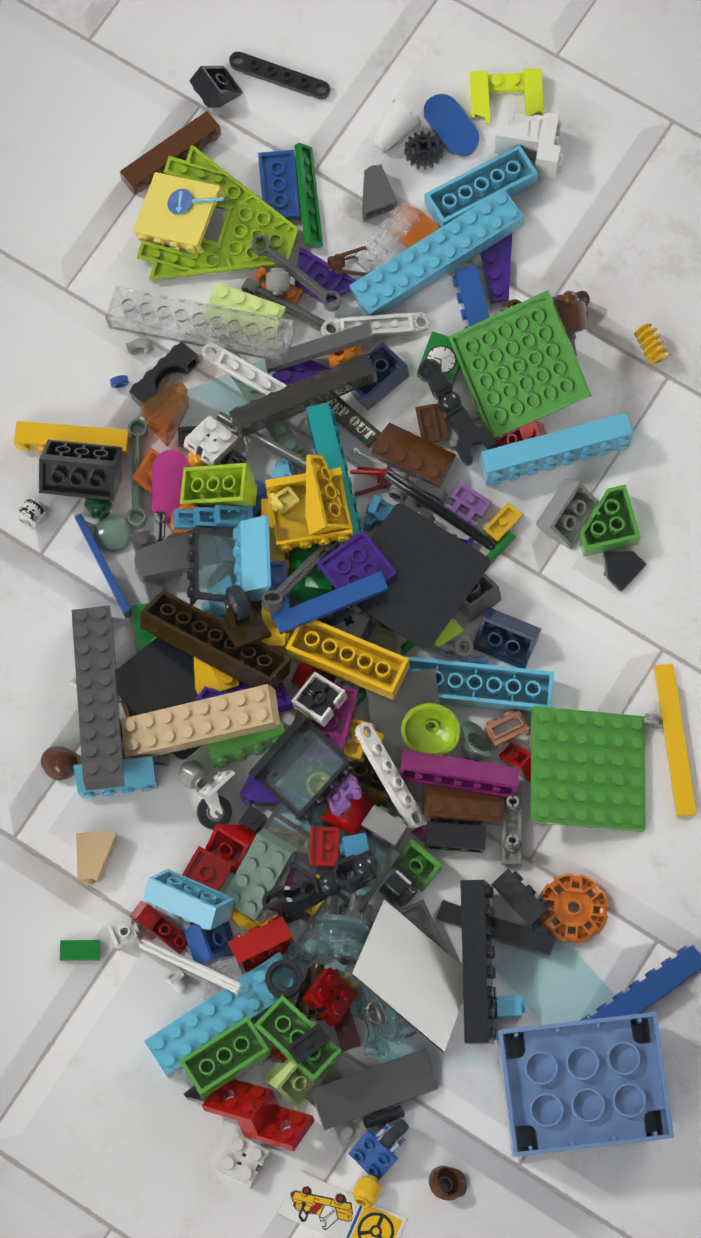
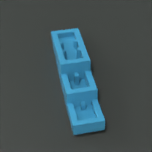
[173,505,253,530]

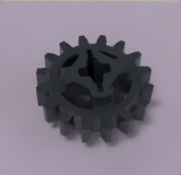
[404,131,443,170]

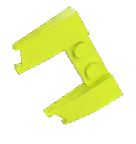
[469,68,544,125]

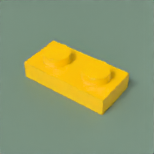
[483,503,522,543]

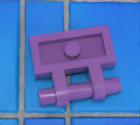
[444,482,492,527]
[326,773,362,817]

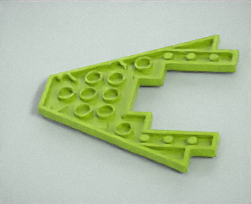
[137,145,298,281]

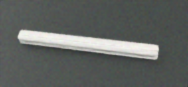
[139,938,243,994]

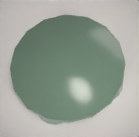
[94,514,132,552]

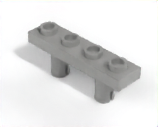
[501,787,522,865]

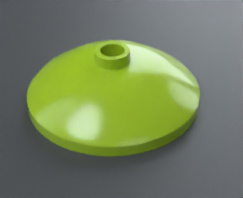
[401,703,460,755]

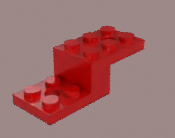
[202,1079,315,1151]

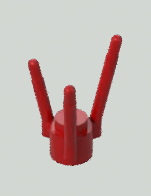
[350,466,392,496]

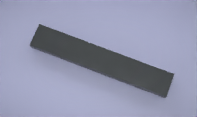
[265,322,373,373]

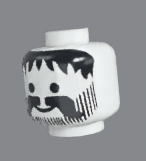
[18,498,46,527]

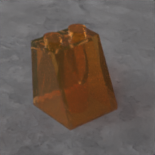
[140,379,190,447]

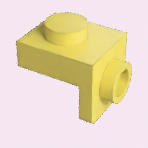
[269,485,300,515]

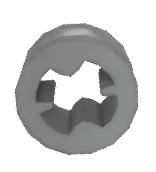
[643,713,662,728]

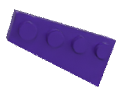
[480,233,512,304]

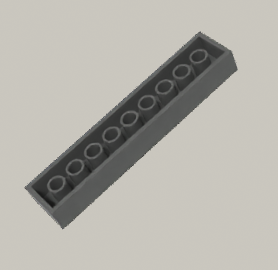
[71,605,126,791]

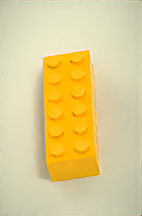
[286,620,410,700]

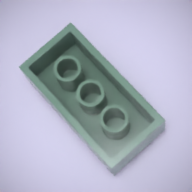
[225,829,298,921]

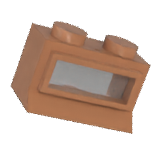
[484,709,530,751]

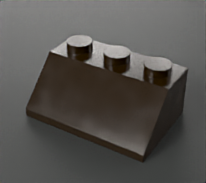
[339,755,399,810]

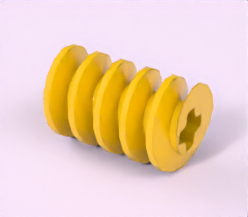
[634,323,670,365]

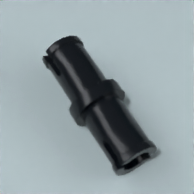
[363,1105,405,1130]

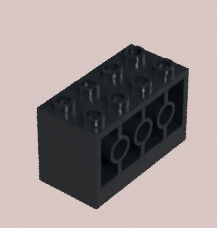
[39,439,123,501]

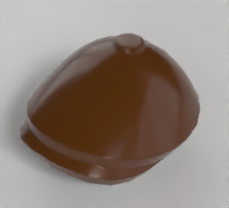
[40,746,78,780]
[429,1166,467,1201]

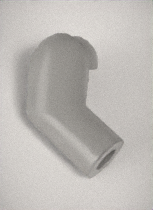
[126,338,154,353]

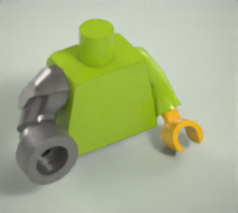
[422,618,473,657]

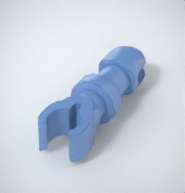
[450,655,488,664]

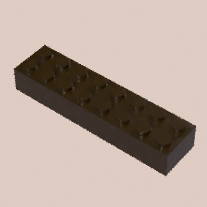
[140,590,292,689]

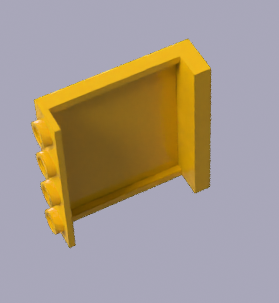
[265,467,353,552]

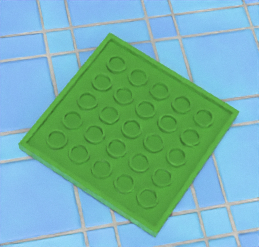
[448,290,592,439]
[531,706,645,832]

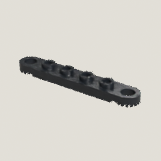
[229,52,330,100]

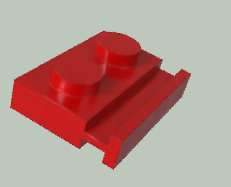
[309,826,339,868]

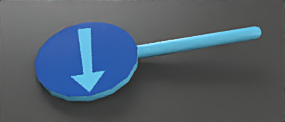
[167,189,225,215]

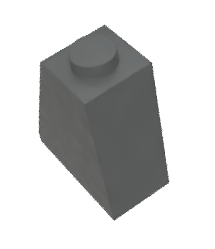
[362,164,397,221]

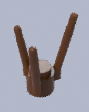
[327,246,368,276]

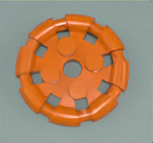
[538,873,609,944]

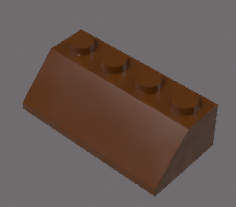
[371,422,456,488]
[422,784,505,826]

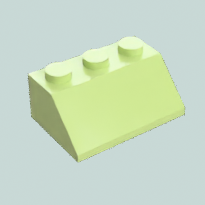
[263,1055,337,1110]

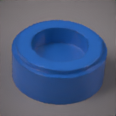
[110,375,129,389]

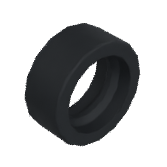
[265,959,303,999]

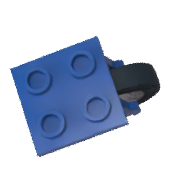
[348,1119,409,1180]

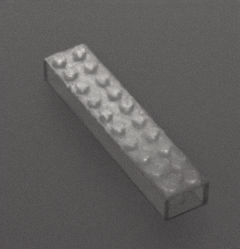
[105,286,296,363]

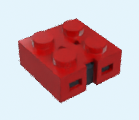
[302,967,358,1027]

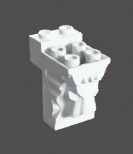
[494,112,563,179]

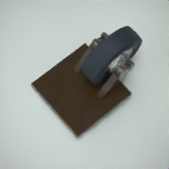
[219,585,272,649]

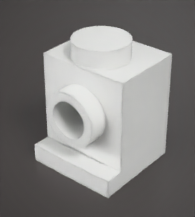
[108,919,140,949]

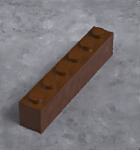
[119,111,221,195]

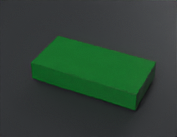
[60,940,101,961]

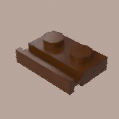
[415,404,449,443]

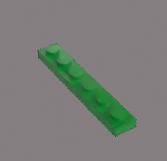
[294,143,323,248]

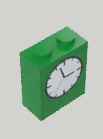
[417,331,460,388]

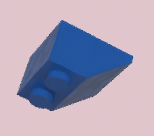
[184,921,234,966]

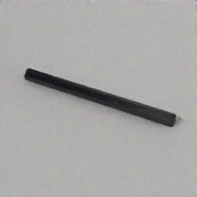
[383,469,497,551]

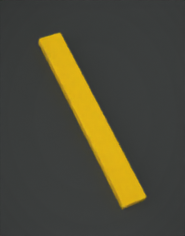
[653,664,697,817]

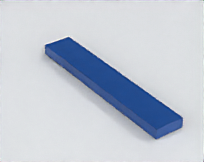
[74,514,132,618]
[272,571,388,634]

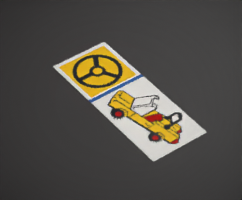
[278,1170,407,1238]

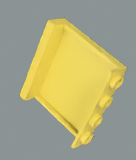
[133,172,225,254]

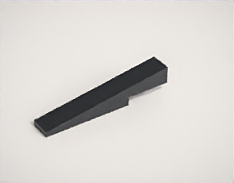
[436,900,556,958]

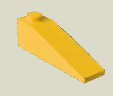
[306,454,353,535]
[194,657,240,695]

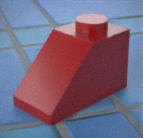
[498,742,531,782]

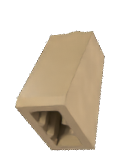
[76,831,118,886]

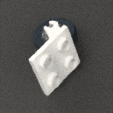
[197,770,235,830]

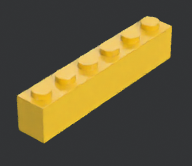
[14,421,130,458]

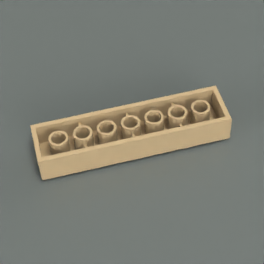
[120,684,281,758]

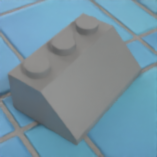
[536,479,599,549]

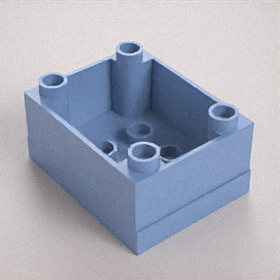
[496,1012,674,1157]

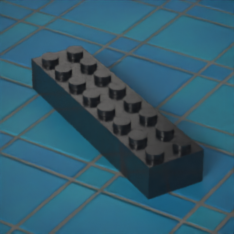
[460,880,497,1045]

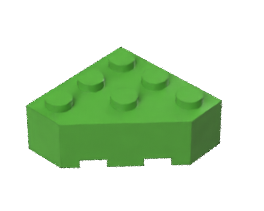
[578,484,640,557]

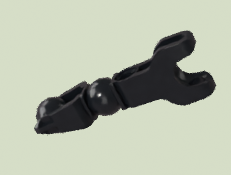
[418,359,497,467]
[262,850,378,924]

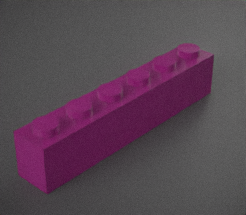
[399,749,519,798]

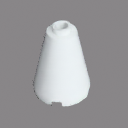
[373,99,421,151]

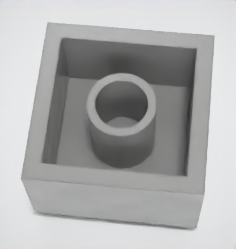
[361,805,408,850]

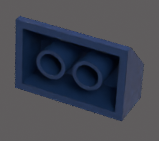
[341,342,410,411]
[473,607,542,669]

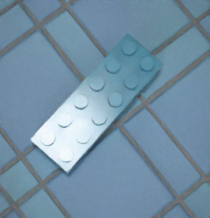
[424,145,538,228]

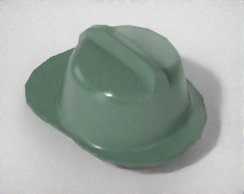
[461,721,493,761]

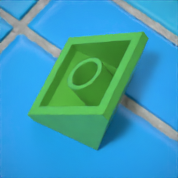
[392,839,442,892]

